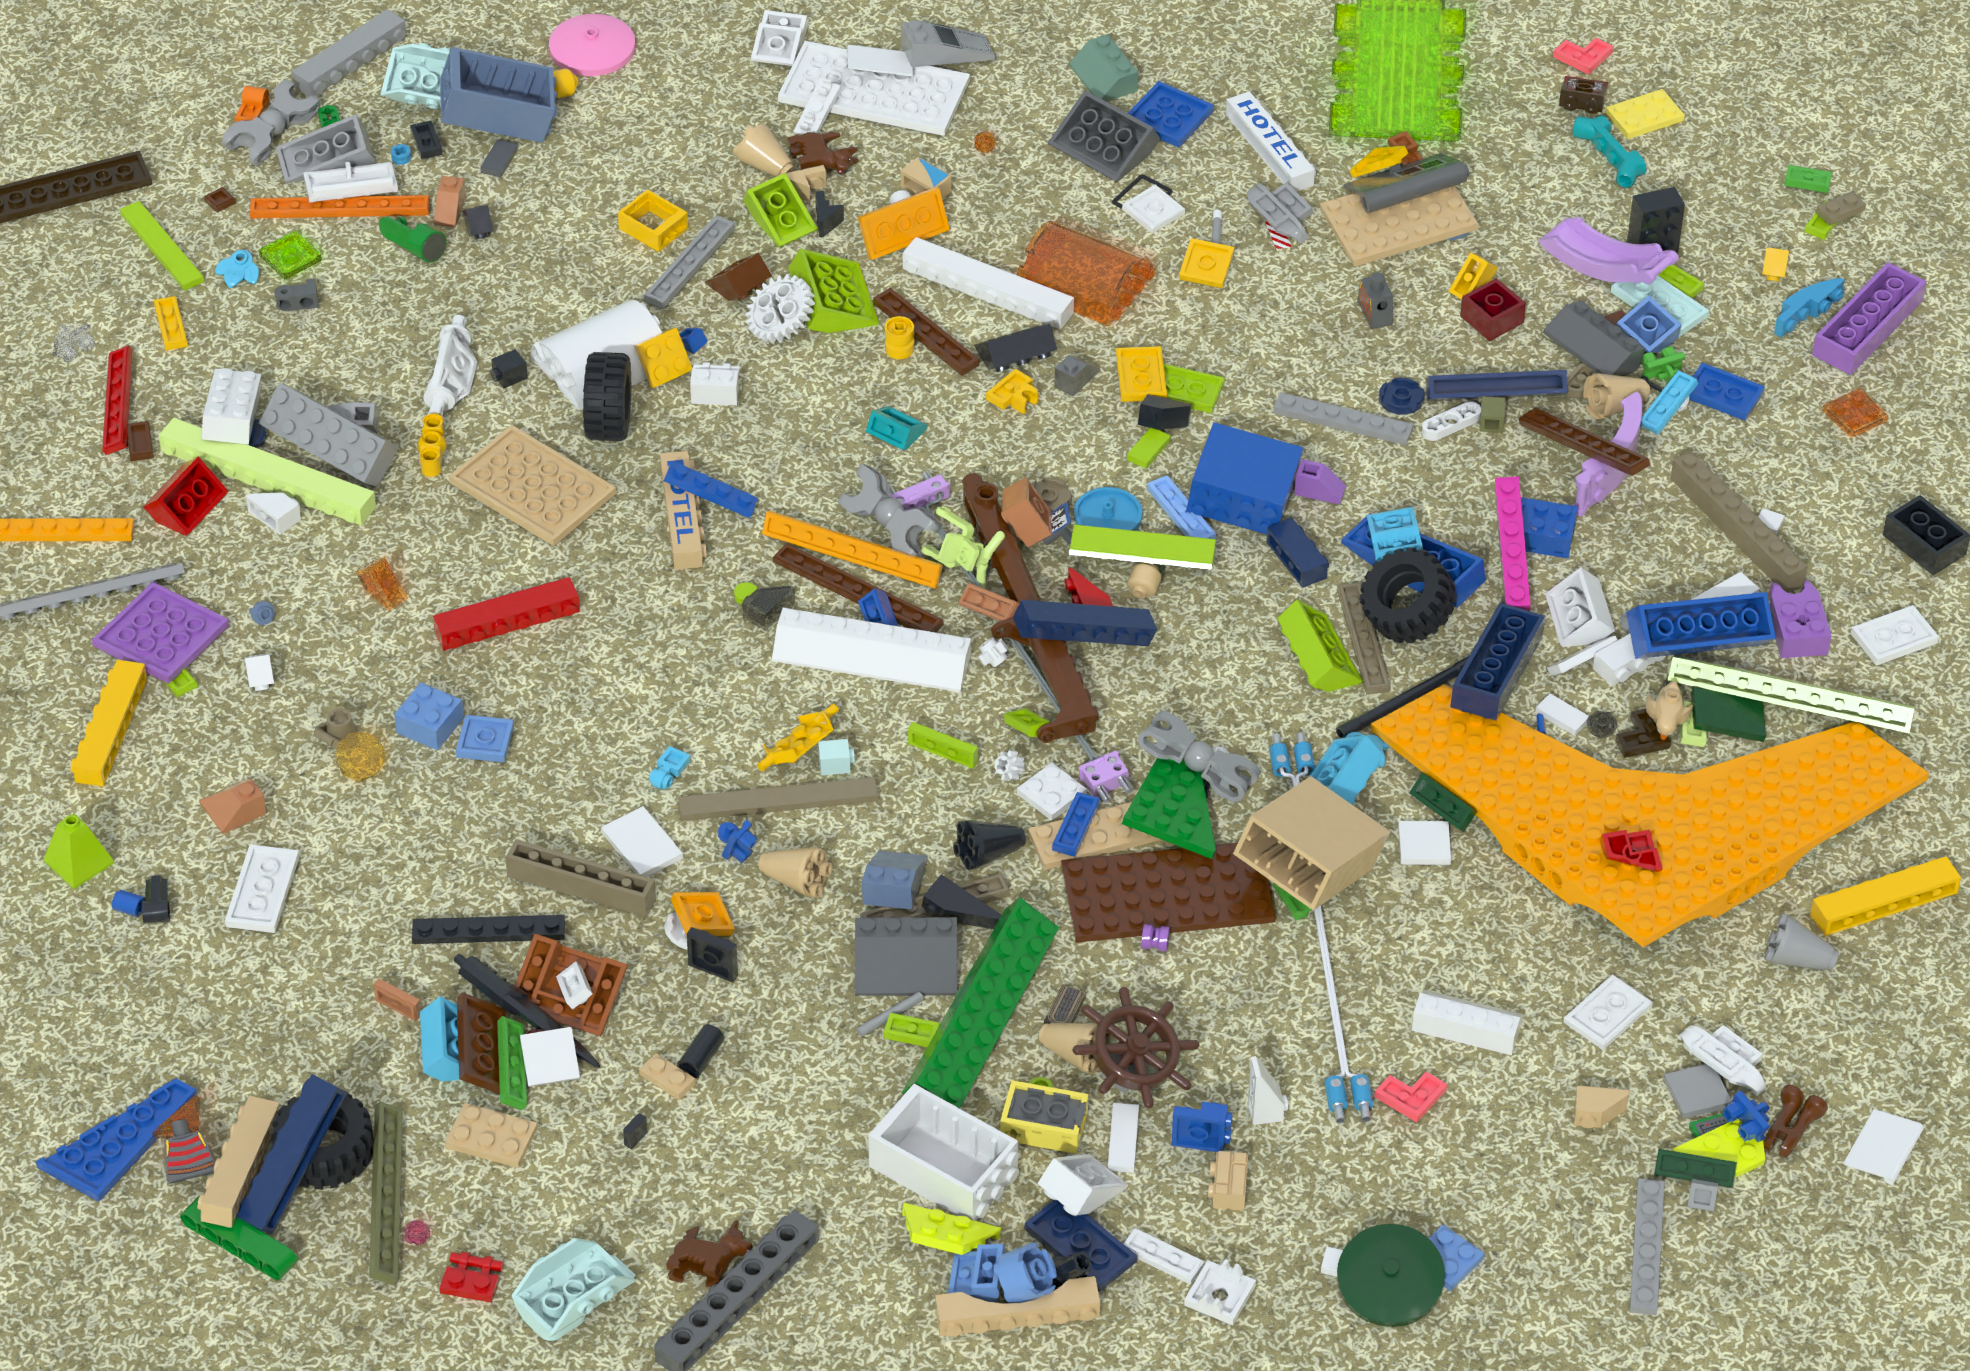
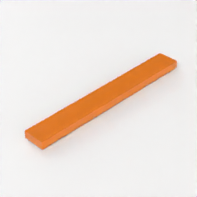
[250,195,430,218]

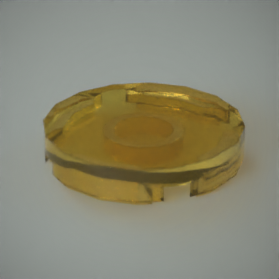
[335,732,385,781]

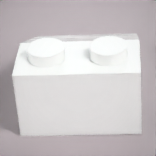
[1038,1154,1128,1216]

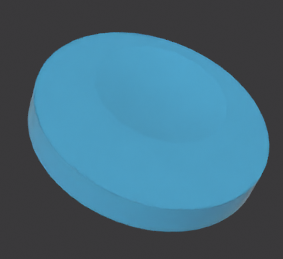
[1074,487,1142,531]

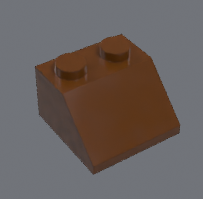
[705,252,772,301]

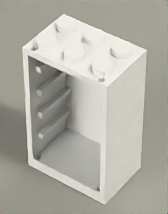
[868,1084,1019,1221]

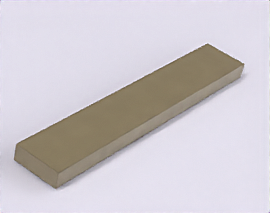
[1337,582,1390,695]
[860,873,1010,918]

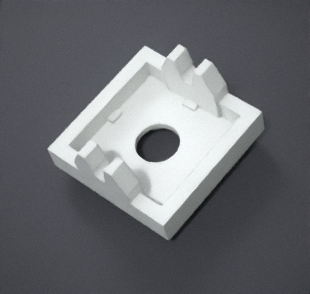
[1184,1259,1256,1325]

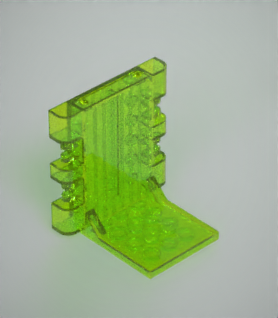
[1329,0,1466,142]

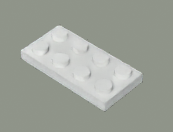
[225,844,299,933]

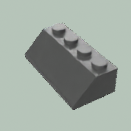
[1543,301,1646,376]

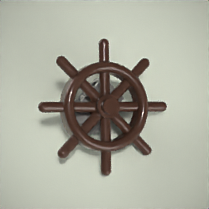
[1072,987,1200,1109]

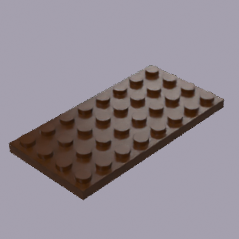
[1061,843,1276,943]

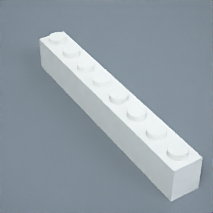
[903,237,1074,330]
[1593,572,1760,686]

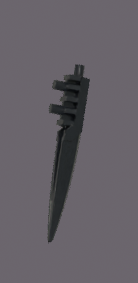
[454,953,601,1068]

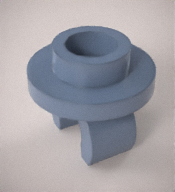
[249,601,275,625]

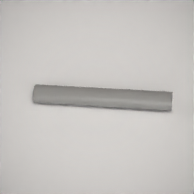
[856,992,924,1037]

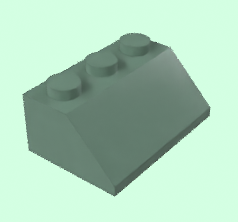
[1069,34,1138,102]

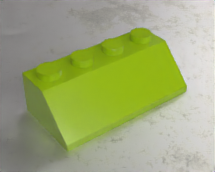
[1277,599,1363,692]

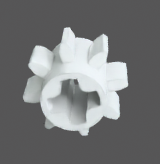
[978,637,1008,667]
[995,750,1025,781]

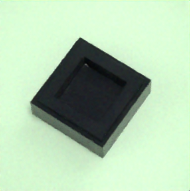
[623,1113,648,1150]

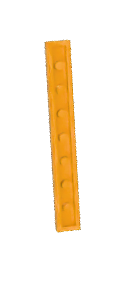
[762,510,943,588]

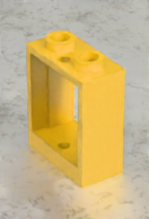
[618,189,688,252]

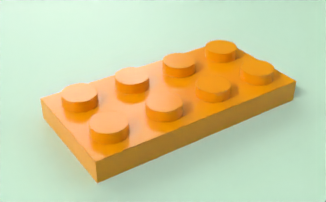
[857,187,950,260]

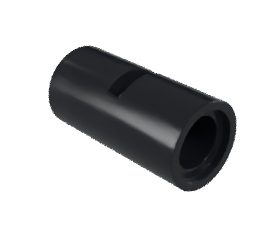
[677,1024,725,1079]

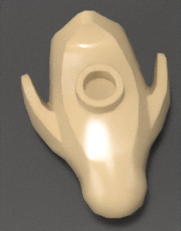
[1646,681,1693,740]

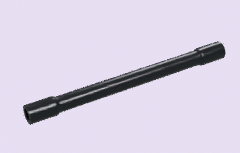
[1336,655,1470,738]

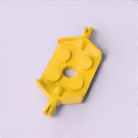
[757,704,839,772]

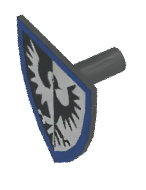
[1037,502,1072,545]

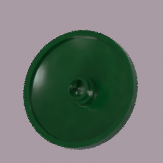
[1337,1224,1445,1327]

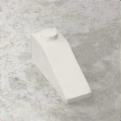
[1248,1056,1288,1125]

